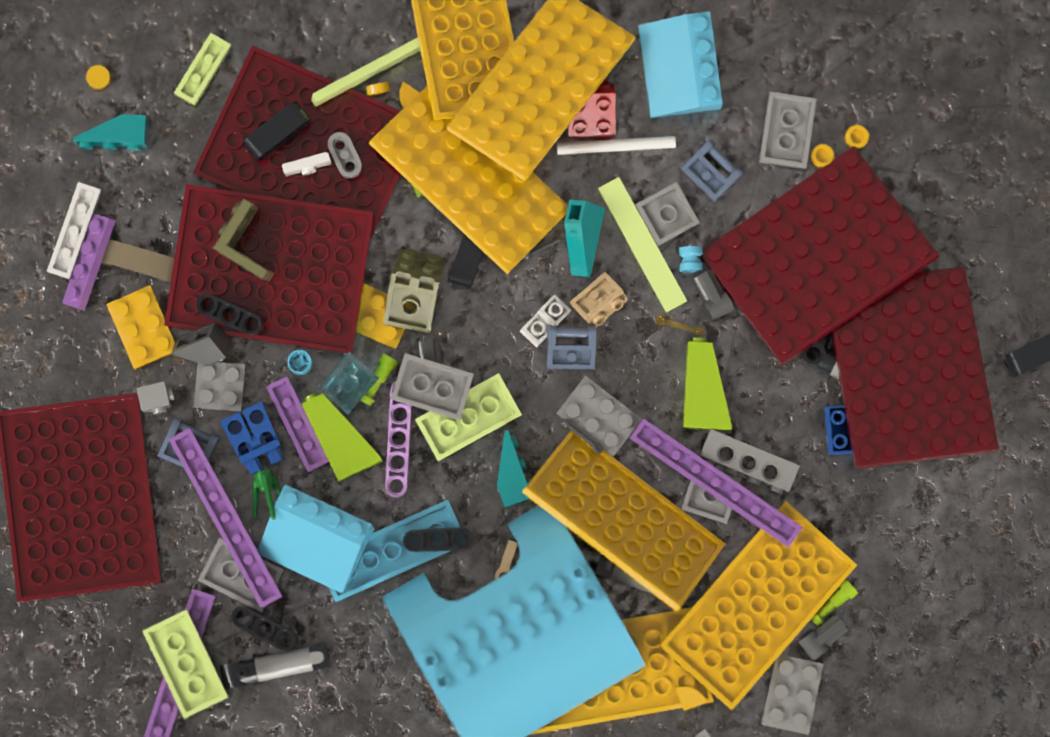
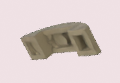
[101,239,174,283]

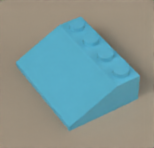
[638,11,723,118]
[258,485,374,594]

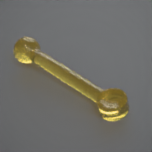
[655,316,704,336]

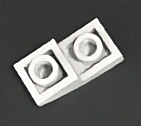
[520,294,572,347]

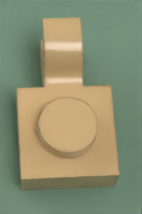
[495,540,520,579]

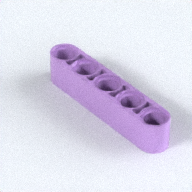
[385,381,412,498]

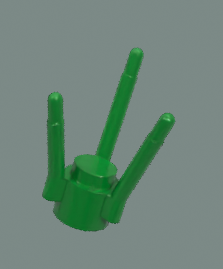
[251,469,282,520]

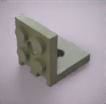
[213,199,274,281]
[383,249,446,333]

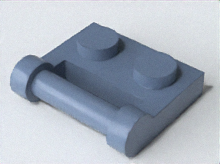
[681,139,744,202]
[546,325,596,369]
[158,417,220,468]

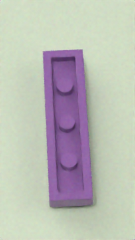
[62,214,115,311]
[266,376,329,473]

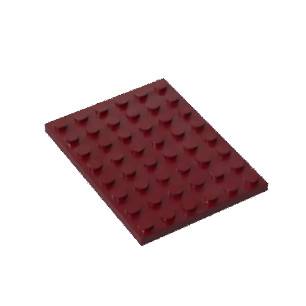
[193,45,401,242]
[701,146,939,366]
[164,184,374,354]
[832,266,999,469]
[0,393,162,603]

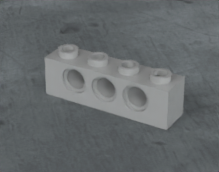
[699,429,800,495]

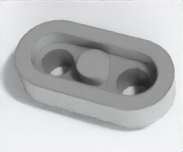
[328,132,362,179]

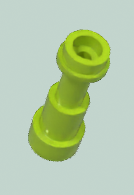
[358,353,399,406]
[811,579,858,627]

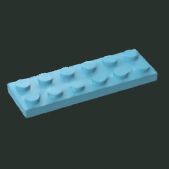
[329,500,468,602]

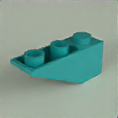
[73,114,149,151]
[564,200,605,277]
[497,430,531,508]

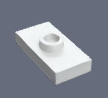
[282,152,332,177]

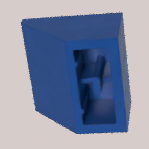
[824,405,853,455]

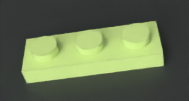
[174,33,232,106]

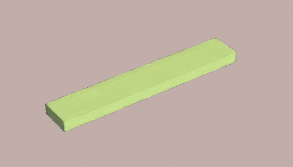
[311,37,421,107]
[598,177,687,313]

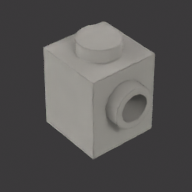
[136,381,175,415]

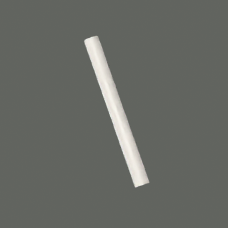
[557,136,676,155]

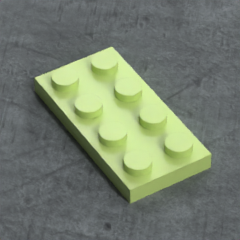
[415,373,522,461]
[143,610,229,719]

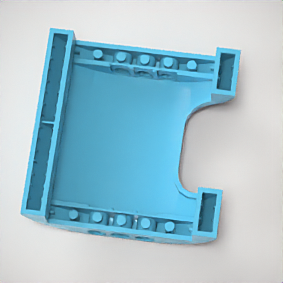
[383,505,646,737]

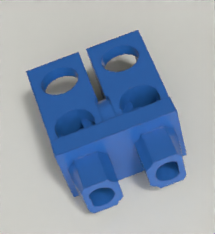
[220,401,284,474]

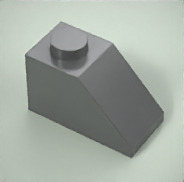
[171,322,231,365]

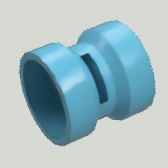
[679,246,703,273]
[288,350,313,375]

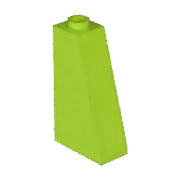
[682,338,732,432]
[302,392,383,482]

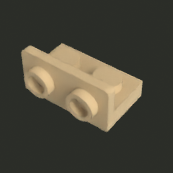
[569,272,628,327]

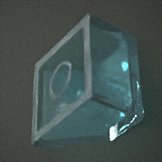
[318,352,379,414]

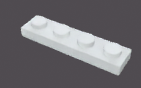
[47,182,102,279]

